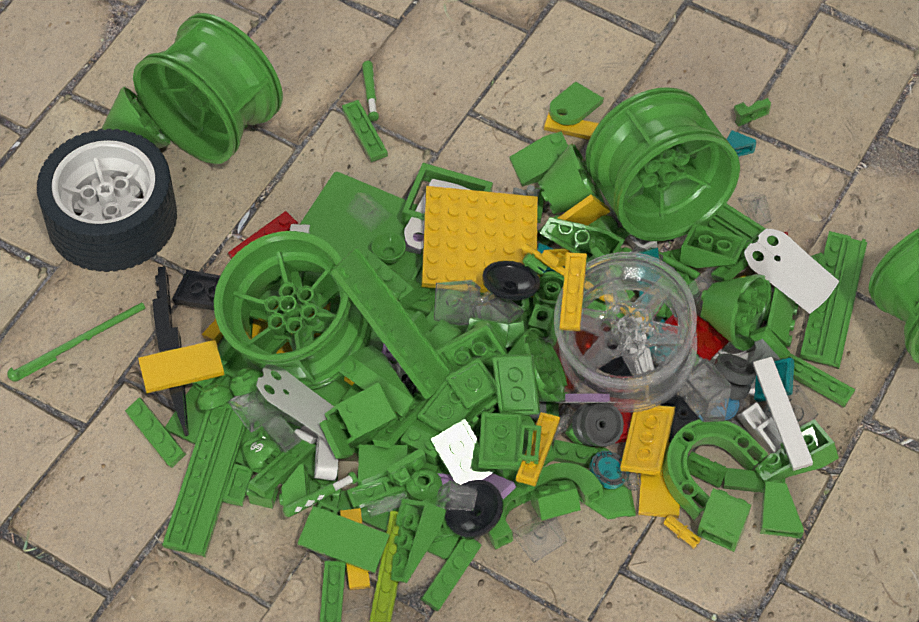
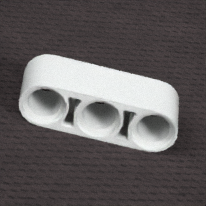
[314,435,338,481]

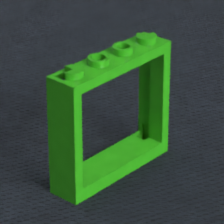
[401,163,493,225]

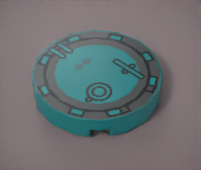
[589,451,629,489]

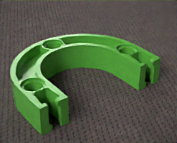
[662,418,768,520]

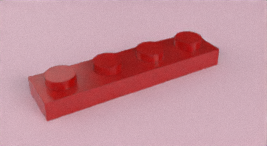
[228,211,298,259]

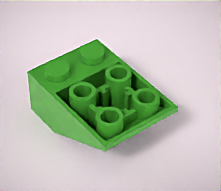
[325,382,397,448]
[697,488,751,552]

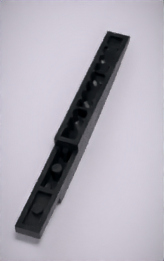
[152,266,189,436]

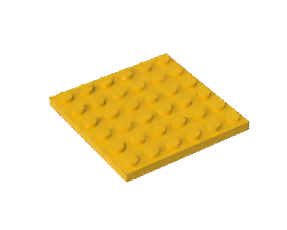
[421,186,538,297]

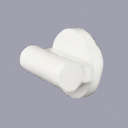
[294,426,318,444]

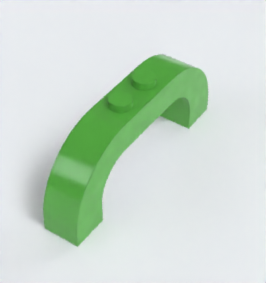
[488,463,603,550]

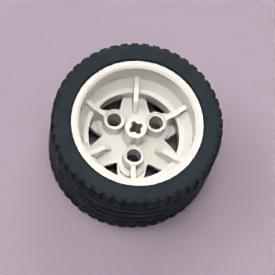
[36,129,177,272]

